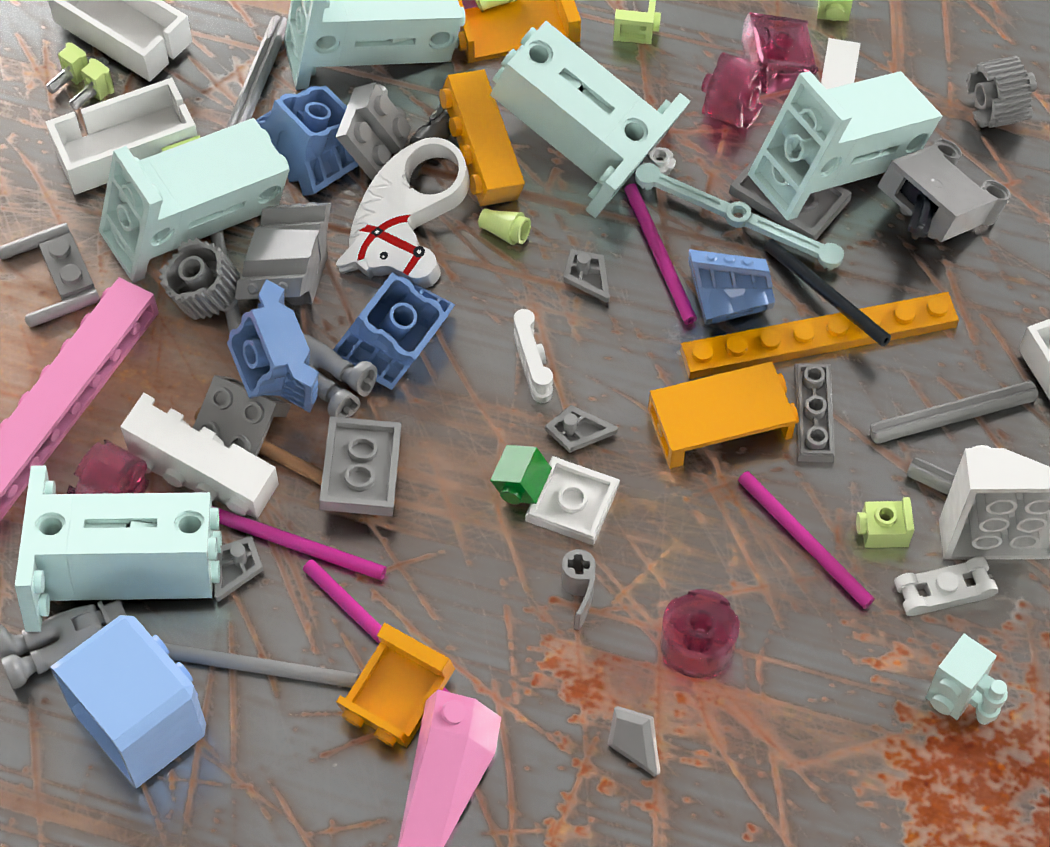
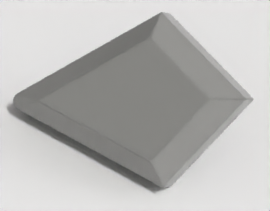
[563,249,610,302]
[545,405,618,453]
[215,536,263,601]
[608,706,660,777]

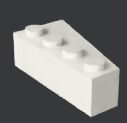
[120,392,279,519]

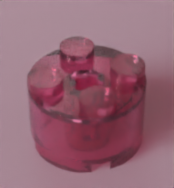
[701,52,770,128]
[67,439,149,494]
[660,589,740,678]

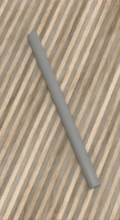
[164,643,359,688]

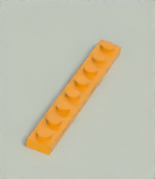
[680,292,959,379]

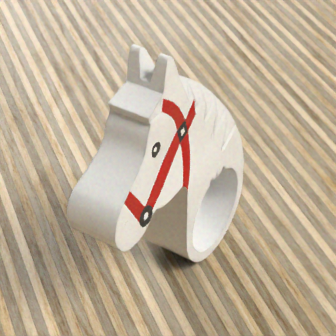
[336,137,470,288]

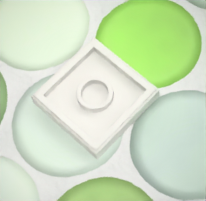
[525,456,620,546]

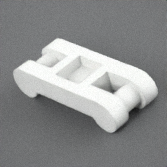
[514,309,553,403]
[894,556,998,616]

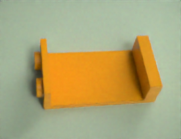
[458,0,581,63]
[648,361,799,469]

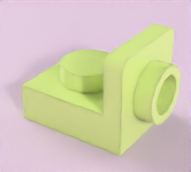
[613,0,661,44]

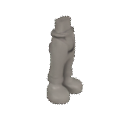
[303,333,377,418]
[0,599,127,690]

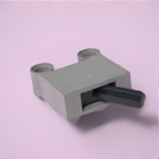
[877,138,1011,242]

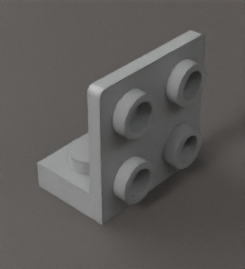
[193,375,292,456]

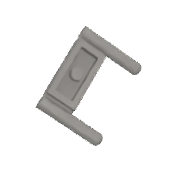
[0,223,100,327]

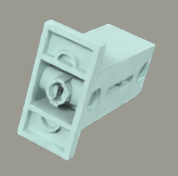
[284,0,465,90]
[490,21,690,219]
[747,71,942,221]
[99,118,290,283]
[15,465,222,632]

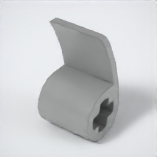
[561,549,596,630]

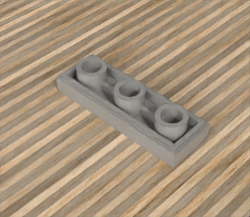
[794,363,835,462]

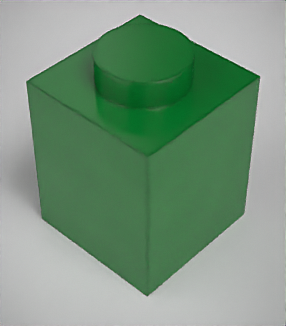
[490,445,552,505]

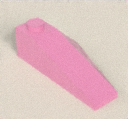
[398,690,501,847]

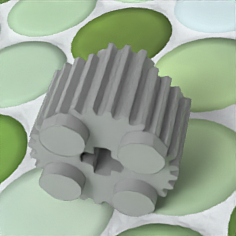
[966,56,1037,128]
[159,237,240,320]

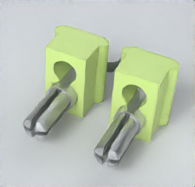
[46,42,115,110]

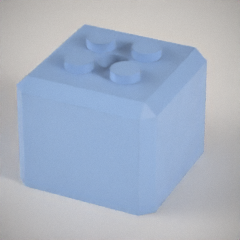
[50,615,206,789]

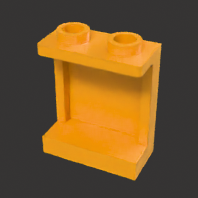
[336,622,455,748]

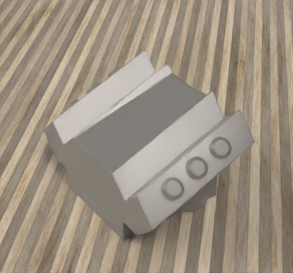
[235,202,331,305]

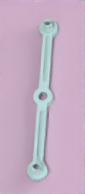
[635,163,844,271]

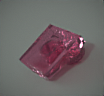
[741,12,819,81]

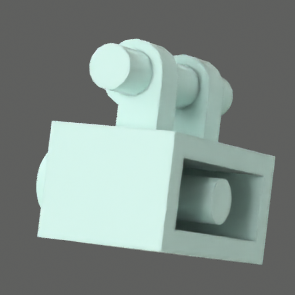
[925,634,1008,725]

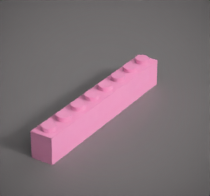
[0,277,159,521]

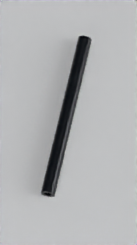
[764,239,891,346]

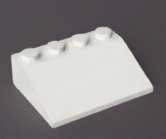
[939,445,1050,560]

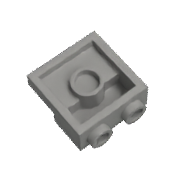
[336,82,411,181]

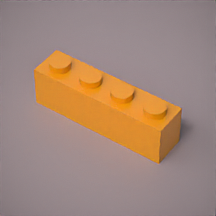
[439,69,525,206]

